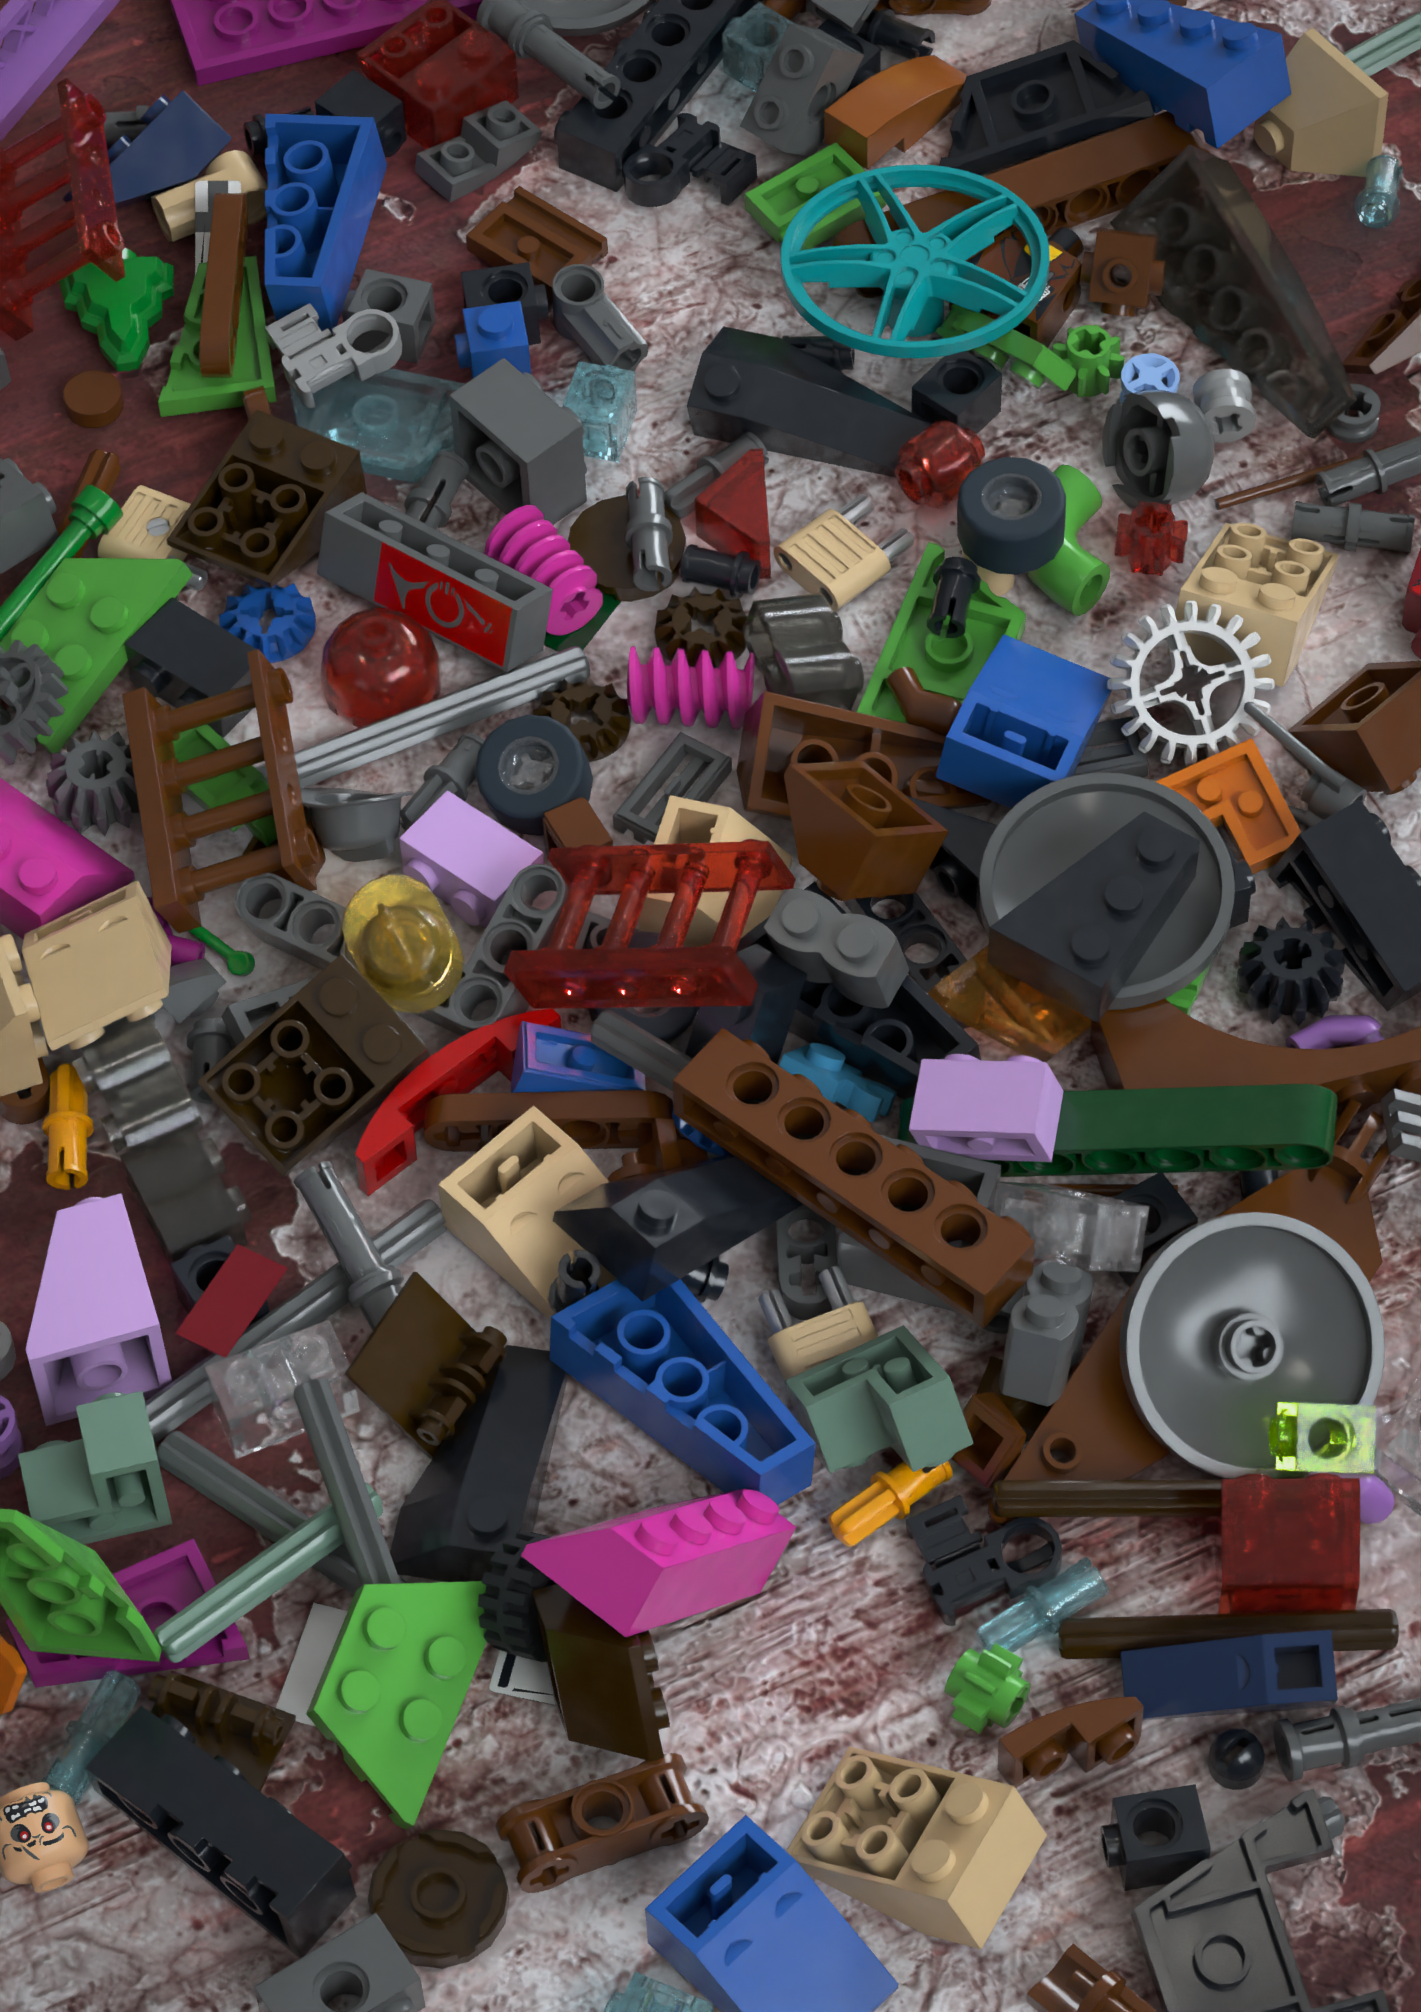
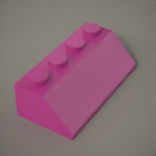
[0,778,135,940]
[521,1488,797,1637]

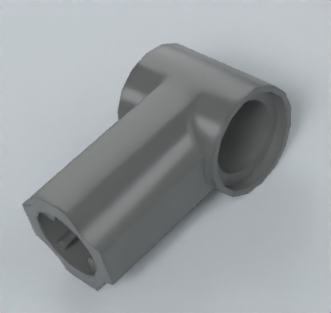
[553,264,648,380]

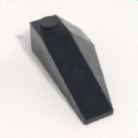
[687,326,935,483]
[553,1154,803,1302]
[390,1345,568,1582]

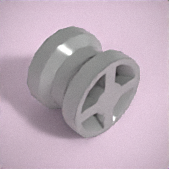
[1193,369,1256,443]

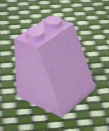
[25,1194,172,1426]

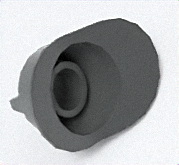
[300,787,413,862]

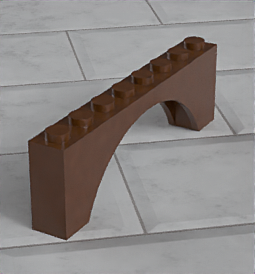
[1090,998,1421,1114]

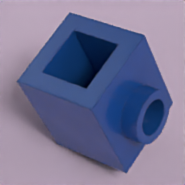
[454,301,531,379]

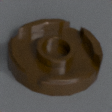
[568,495,687,602]
[368,1829,510,1969]

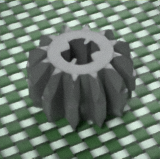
[46,729,140,836]

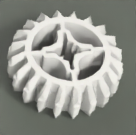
[1107,601,1275,767]

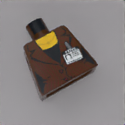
[949,226,1084,348]

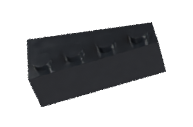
[717,881,981,1100]
[85,1706,357,1958]

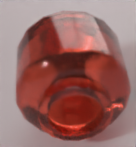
[895,420,985,509]

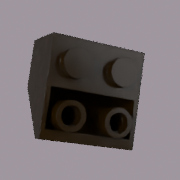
[532,1584,670,1761]

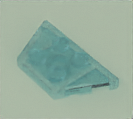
[289,368,465,483]

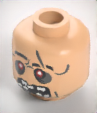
[0,1782,89,1893]

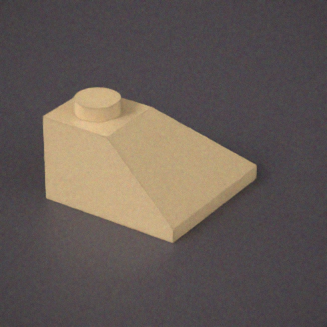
[1253,27,1389,178]

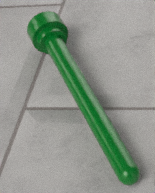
[0,485,123,642]

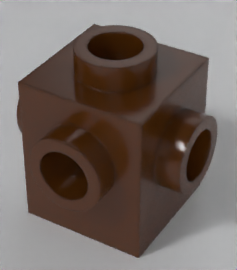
[1080,228,1166,317]

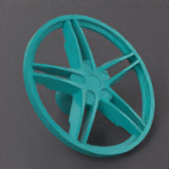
[781,164,1050,358]

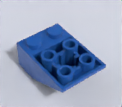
[936,634,1112,809]
[645,1815,898,2012]

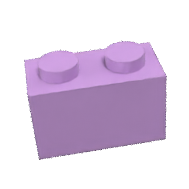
[399,790,544,928]
[909,1054,1064,1162]

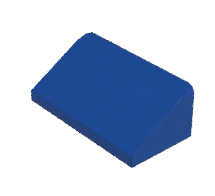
[511,1021,646,1093]

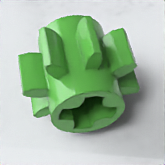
[1052,325,1125,398]
[944,1643,1031,1734]

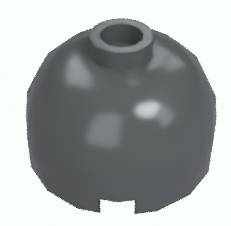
[1102,390,1215,512]

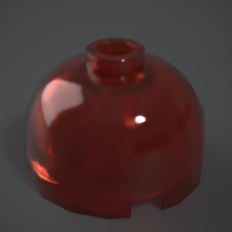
[320,608,442,728]

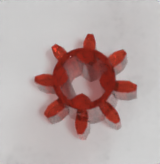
[1114,501,1188,576]

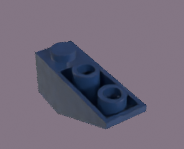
[61,90,232,225]
[1120,1630,1338,1720]

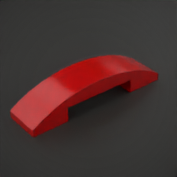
[355,1008,561,1196]

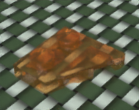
[927,944,1091,1062]

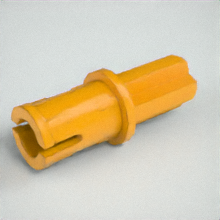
[42,1063,94,1190]
[828,1461,953,1547]

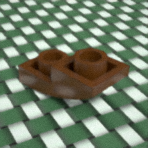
[997,1696,1144,1788]

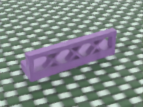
[0,0,121,142]

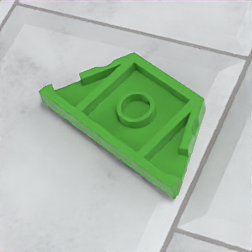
[857,542,1026,724]
[0,558,193,755]
[306,1581,487,1830]

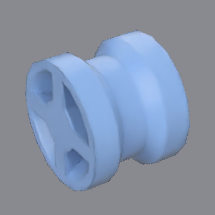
[1119,353,1180,403]

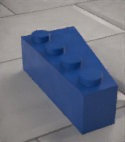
[1074,0,1292,149]
[265,114,387,334]
[549,1279,816,1505]

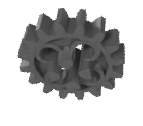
[0,640,68,765]

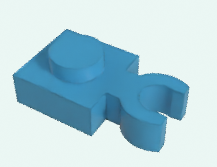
[779,1043,897,1122]

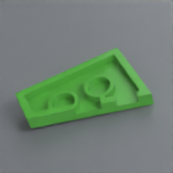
[158,256,277,417]

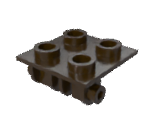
[344,1272,507,1459]
[148,1670,296,1792]

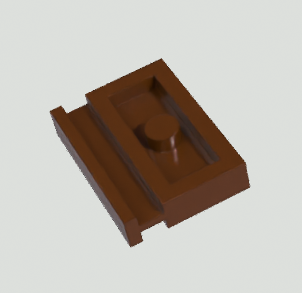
[466,186,608,302]

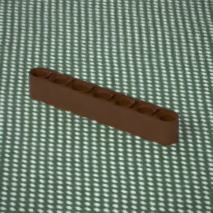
[832,112,1212,298]

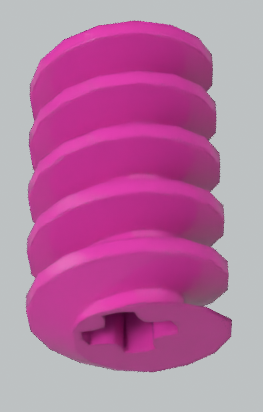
[484,505,603,636]
[627,646,755,730]

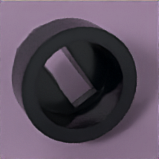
[1208,1728,1265,1790]

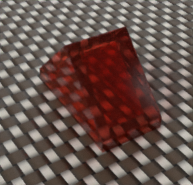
[695,448,771,579]

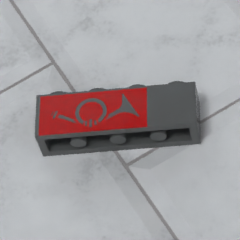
[317,492,553,672]

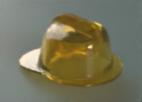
[342,874,464,1013]

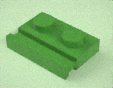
[744,142,886,251]

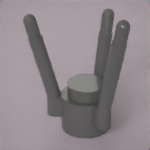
[1244,702,1367,829]

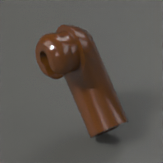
[886,667,962,736]

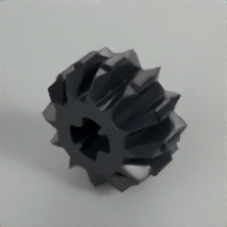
[1237,916,1345,1027]

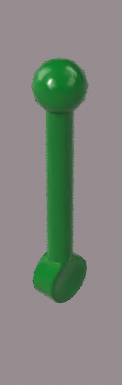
[189,926,255,976]

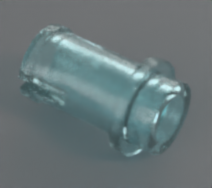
[1354,155,1403,228]

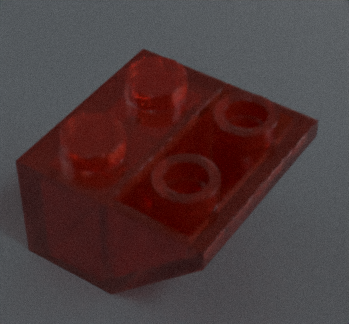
[356,0,519,149]
[1214,1473,1361,1614]

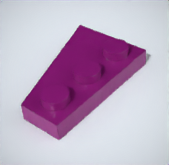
[6,1538,250,1688]

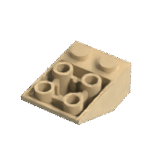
[1167,523,1340,687]
[22,880,172,1051]
[438,1105,617,1320]
[786,1746,1047,1949]

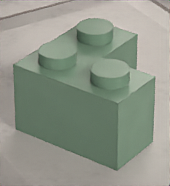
[784,1325,974,1474]
[18,1391,172,1545]

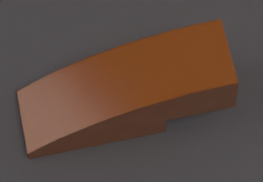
[824,55,968,170]

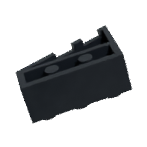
[1268,799,1421,1011]
[988,811,1200,1023]

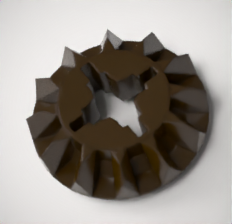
[654,586,751,668]
[533,676,631,762]

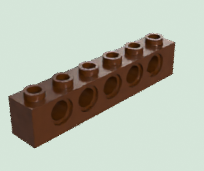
[673,1028,1035,1329]

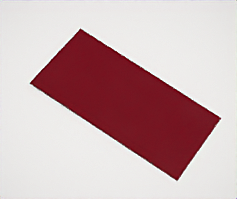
[175,1244,288,1358]

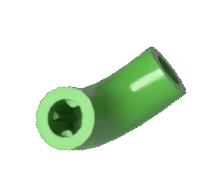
[1021,464,1110,616]

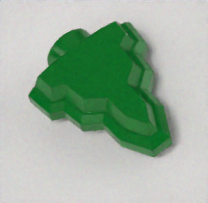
[59,247,174,372]

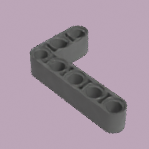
[235,864,578,1036]

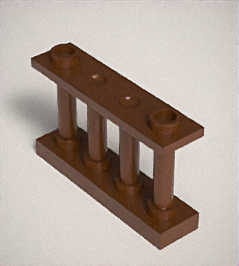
[122,649,320,933]

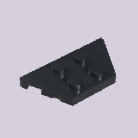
[939,40,1154,175]

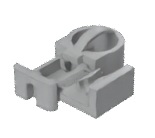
[265,303,402,408]

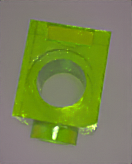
[1268,1402,1376,1474]

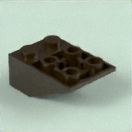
[166,410,367,588]
[197,954,430,1178]

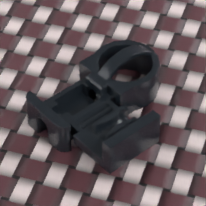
[623,113,758,207]
[906,1495,1062,1626]

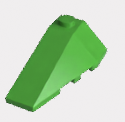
[0,1509,162,1662]

